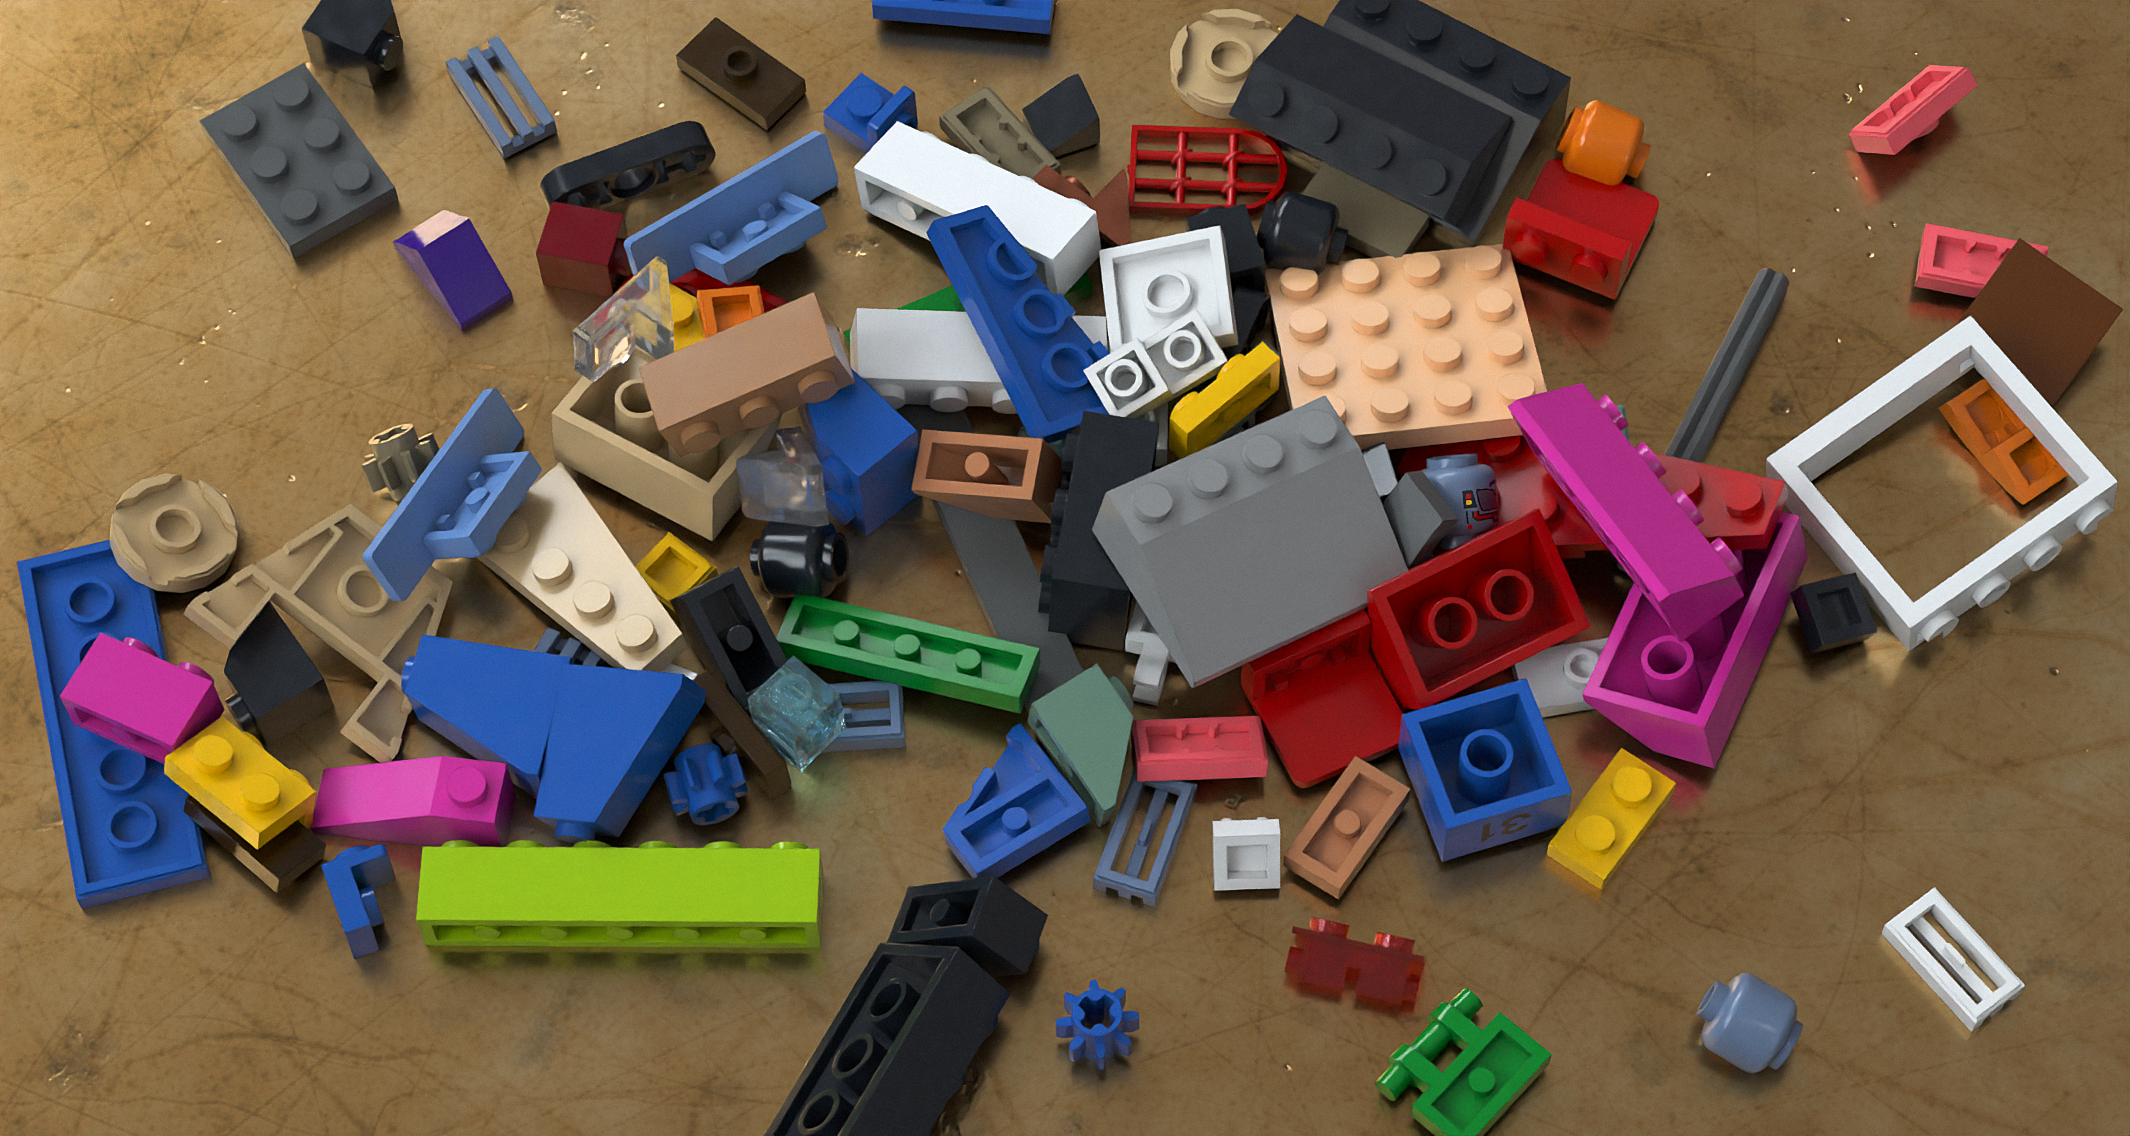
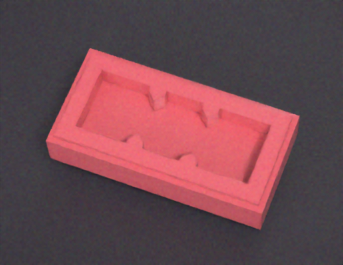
[1848,65,1978,155]
[1914,223,2049,298]
[1130,716,1268,782]

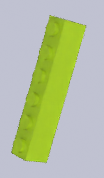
[416,840,824,948]

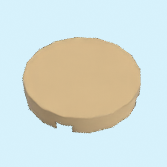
[1170,9,1278,119]
[109,474,238,593]

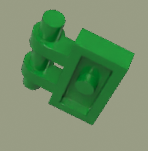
[1375,988,1552,1136]

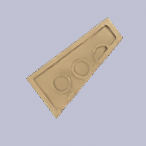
[476,461,688,672]

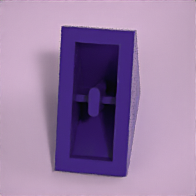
[393,210,513,331]

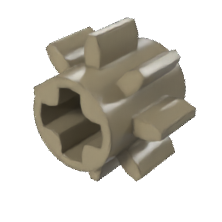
[361,424,440,501]

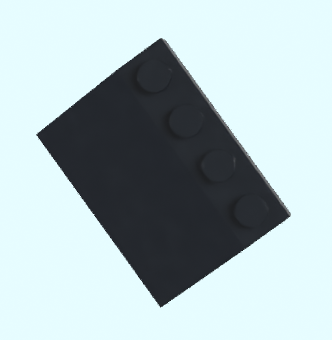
[1266,0,1571,247]

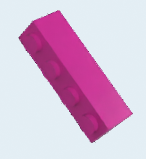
[1507,383,1744,642]
[1582,512,1808,768]

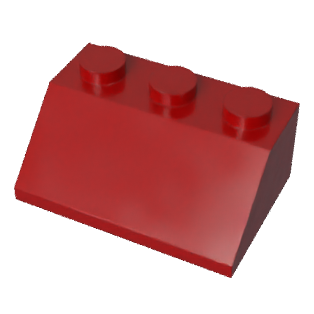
[1366,508,1591,710]

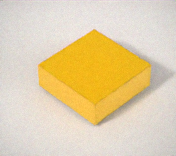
[635,532,718,621]

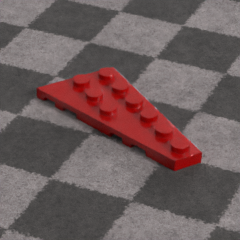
[1397,435,1788,559]

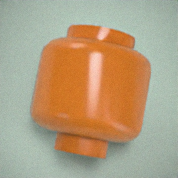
[1555,100,1651,185]

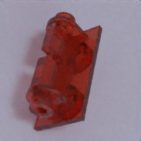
[1285,916,1427,1006]

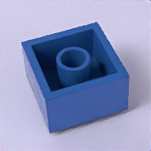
[1398,678,1572,862]

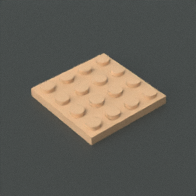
[1265,244,1547,450]

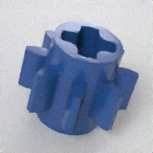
[664,744,749,825]
[1055,980,1139,1070]

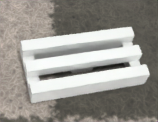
[1882,887,2025,1032]

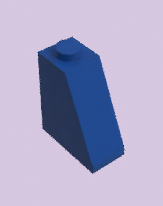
[401,634,574,799]
[534,663,706,843]

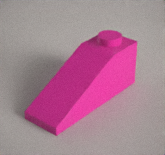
[310,756,516,847]

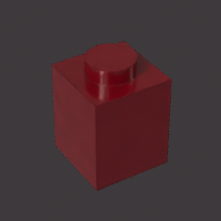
[536,201,632,297]

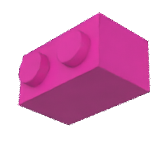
[60,632,225,765]

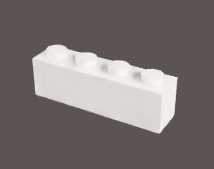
[854,121,1101,296]
[850,308,1107,414]

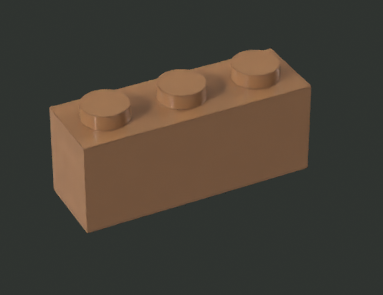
[639,292,855,457]

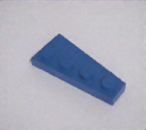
[926,205,1110,444]

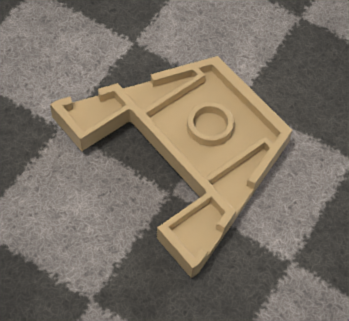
[183,504,453,763]

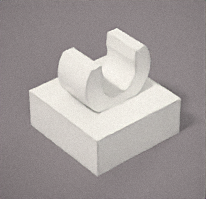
[1212,817,1280,890]

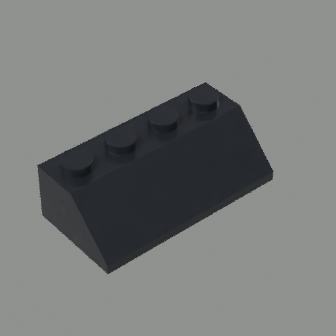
[1229,14,1512,228]
[764,942,1010,1136]

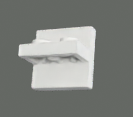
[1099,225,1239,353]

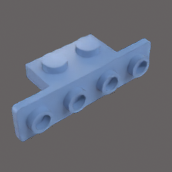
[624,131,839,295]
[363,388,543,601]

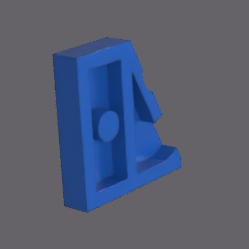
[942,723,1090,878]

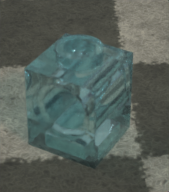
[747,655,846,772]

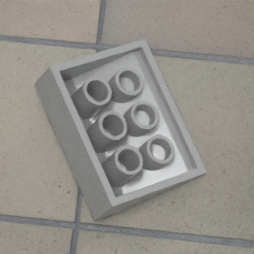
[1092,395,1408,688]

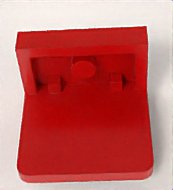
[1502,158,1659,300]
[1241,609,1403,788]

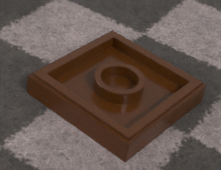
[1956,238,2123,408]

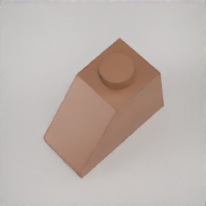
[911,429,1063,523]

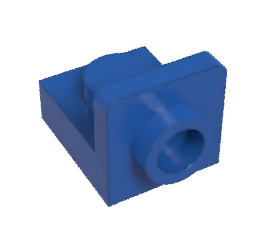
[823,73,918,154]
[321,844,396,959]

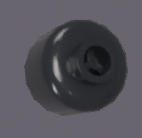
[1256,191,1349,275]
[750,516,849,599]

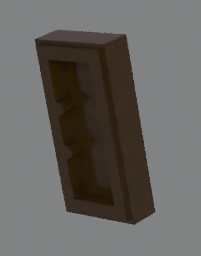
[676,17,806,130]
[692,670,792,801]
[184,795,326,893]

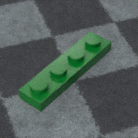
[776,595,1041,713]

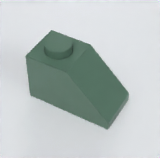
[1027,664,1134,827]

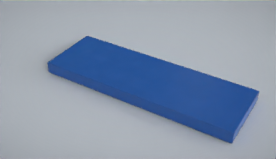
[17,540,211,909]

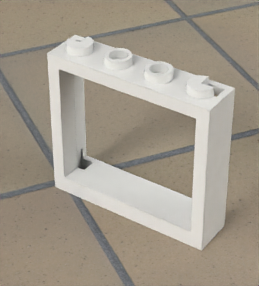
[1766,316,2118,651]

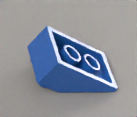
[798,367,919,537]

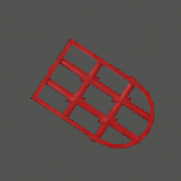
[1127,125,1287,215]

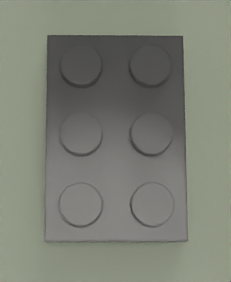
[200,63,398,259]

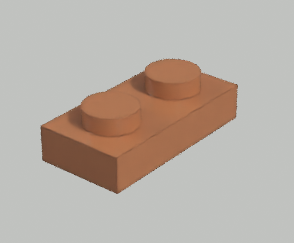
[1283,756,1411,900]

